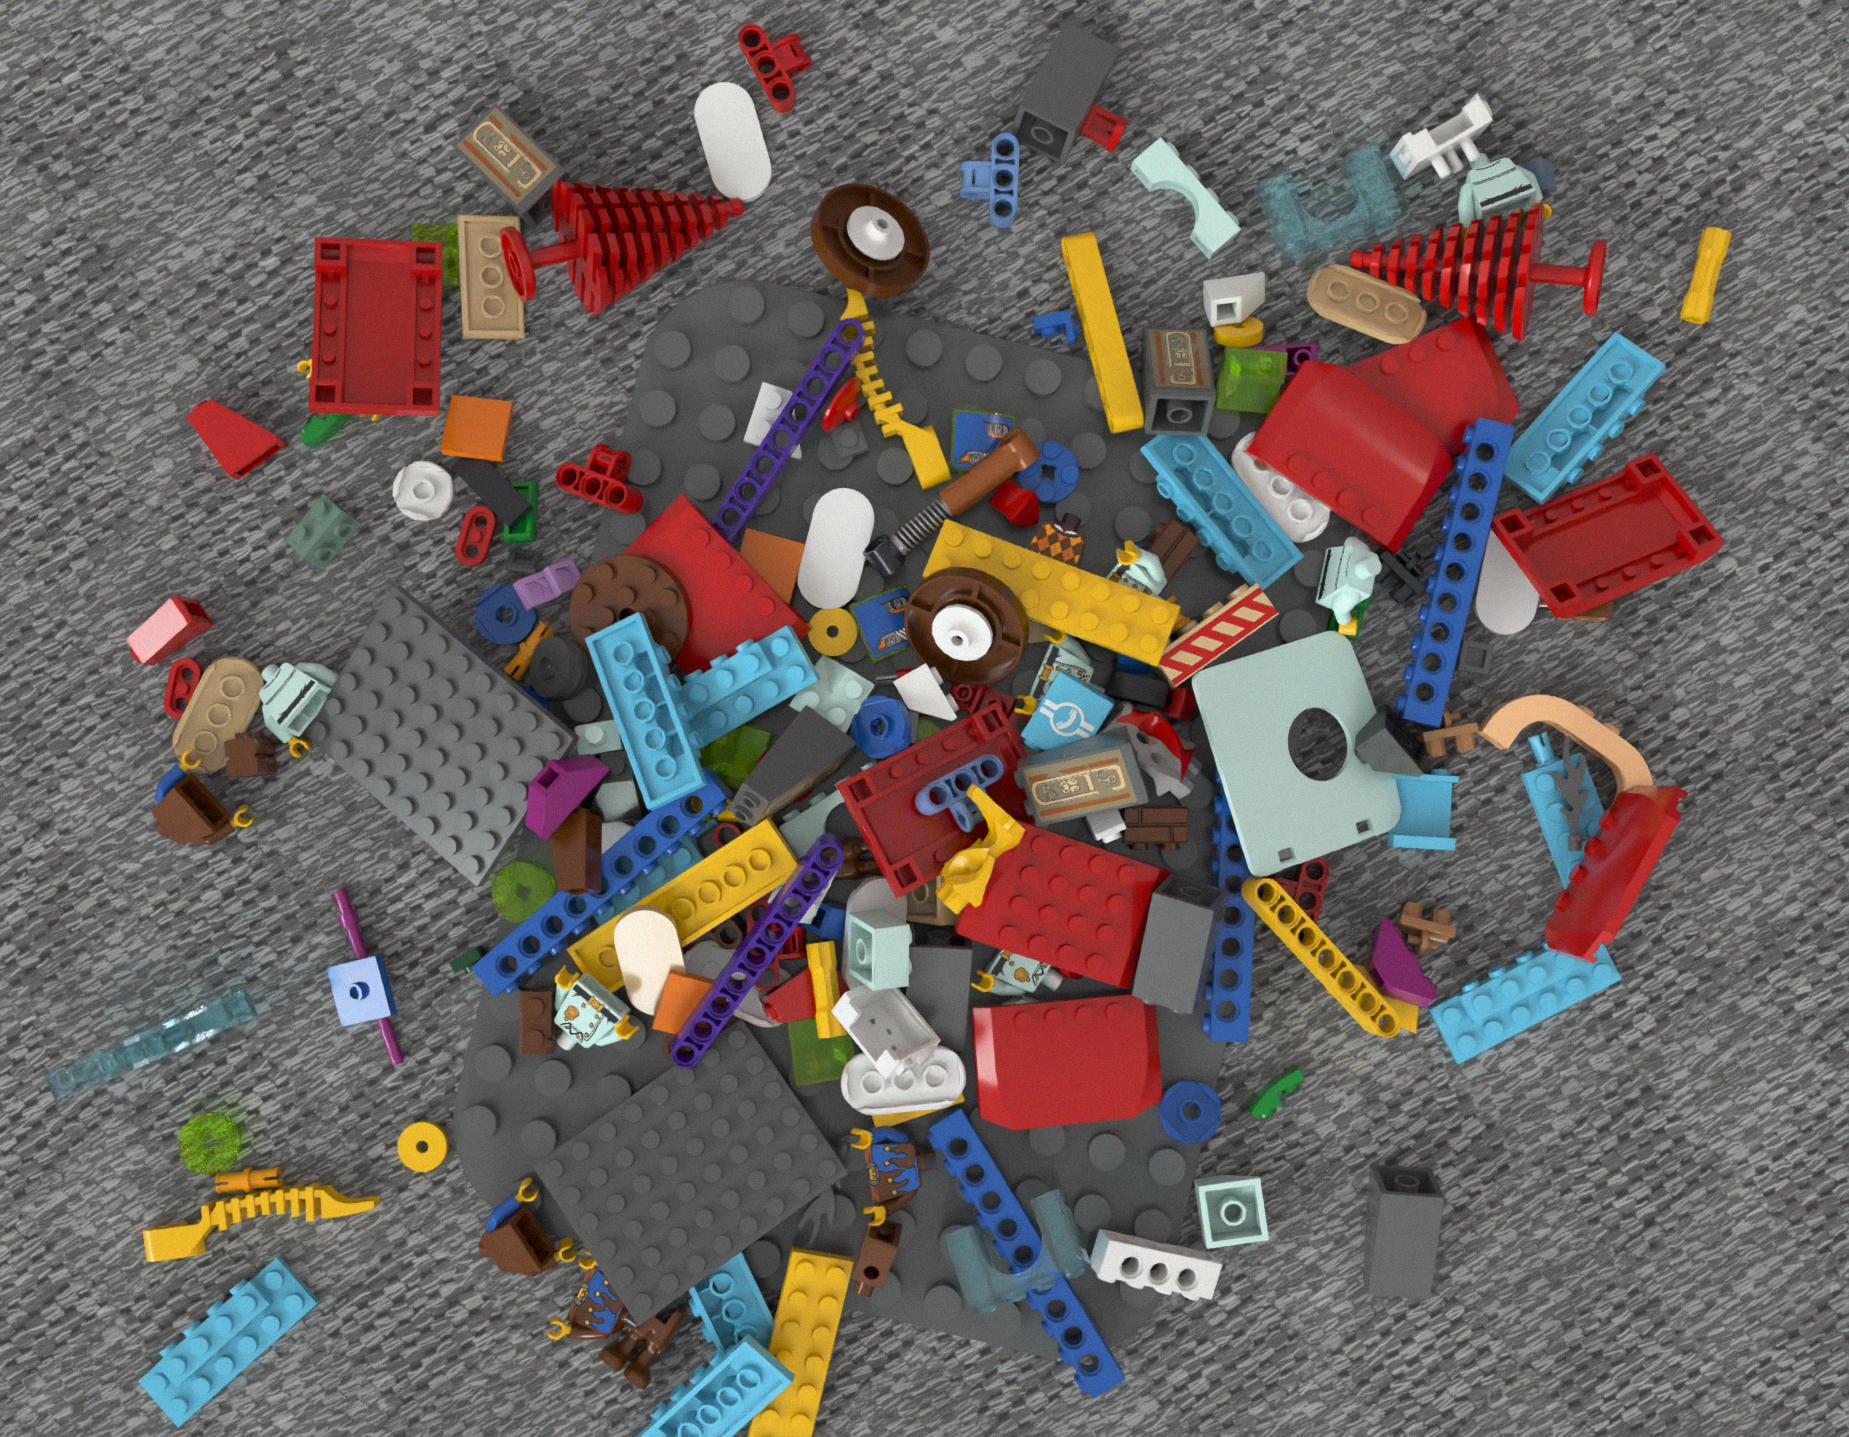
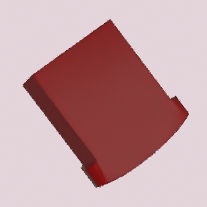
[1080,105,1128,153]
[988,479,1040,526]

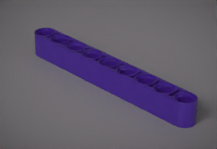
[710,318,866,546]
[671,833,844,1068]

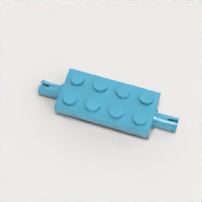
[1521,731,1604,889]
[562,814,719,926]

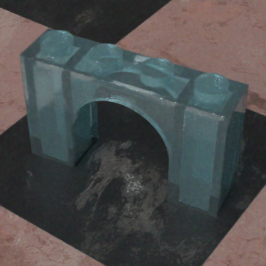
[1257,143,1401,259]
[944,1188,1092,1315]

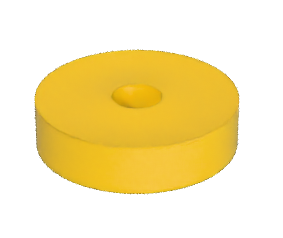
[1214,316,1263,348]
[808,608,858,657]
[397,1121,449,1172]

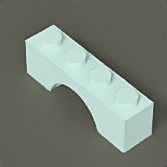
[1130,137,1241,260]
[779,758,885,859]

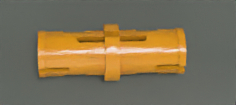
[504,620,556,681]
[215,1167,283,1194]

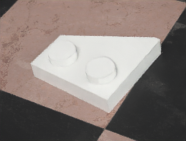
[744,382,802,460]

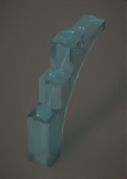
[44,987,258,1103]

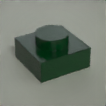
[449,945,487,974]

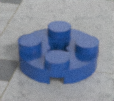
[1017,441,1079,504]
[475,585,538,646]
[851,695,911,759]
[1158,1081,1221,1145]

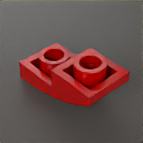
[949,682,1018,719]

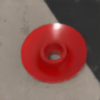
[822,376,861,432]

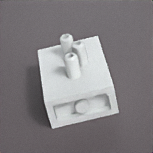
[1389,93,1493,180]
[831,984,941,1080]

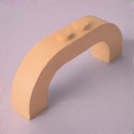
[1476,695,1653,809]

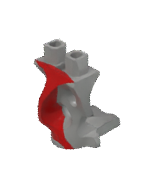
[1095,700,1202,799]

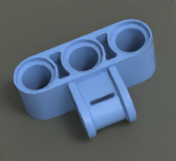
[959,133,1019,228]
[915,754,1004,832]

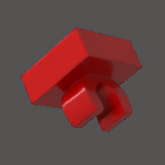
[1159,686,1196,723]

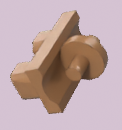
[1416,706,1479,758]
[1394,901,1456,956]

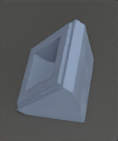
[1521,158,1557,194]

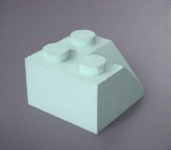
[789,655,876,735]
[847,909,912,991]
[1193,1175,1269,1249]

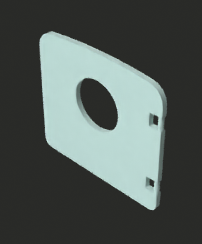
[1192,631,1401,877]

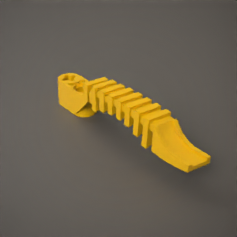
[840,288,952,490]
[143,1182,381,1262]

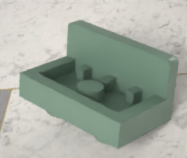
[285,494,360,570]

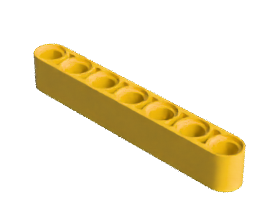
[1061,231,1144,434]
[1241,876,1401,1038]

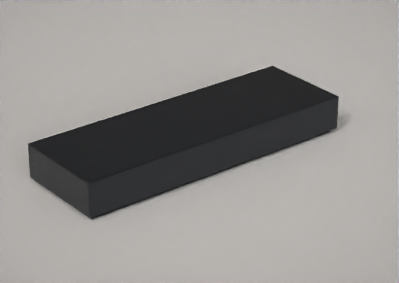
[451,457,534,530]

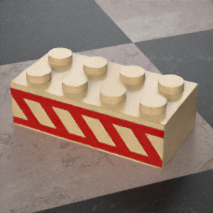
[1151,583,1279,689]

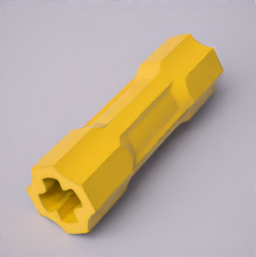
[1679,227,1732,324]
[806,941,847,1039]

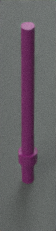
[333,888,404,1066]

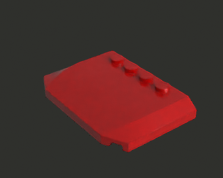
[1344,314,1521,457]
[1243,360,1454,555]
[622,493,813,675]
[1545,785,1688,964]
[971,991,1163,1130]

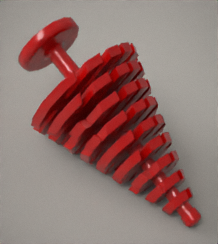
[500,180,744,316]
[1350,202,1607,342]

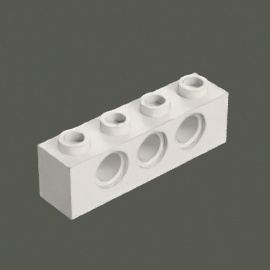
[1089,1229,1222,1301]

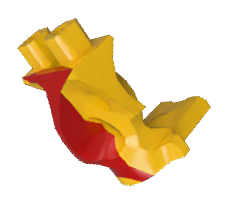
[934,783,1029,915]

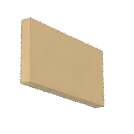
[457,215,525,339]

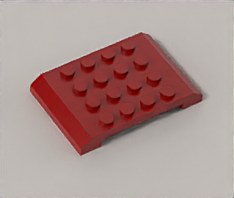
[308,237,443,416]
[1490,452,1724,618]
[836,701,1036,899]
[954,817,1170,989]

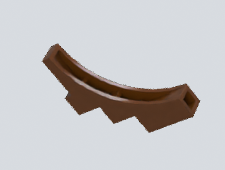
[548,808,602,895]

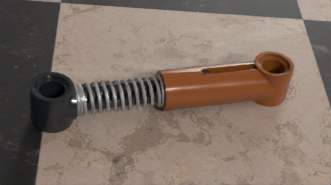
[863,427,1040,578]

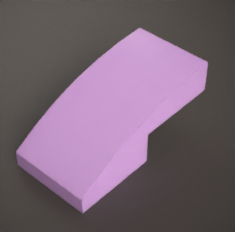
[513,557,581,611]

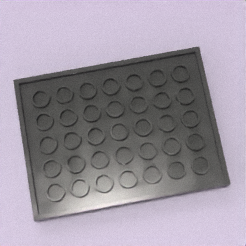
[304,586,580,887]
[533,1018,848,1326]

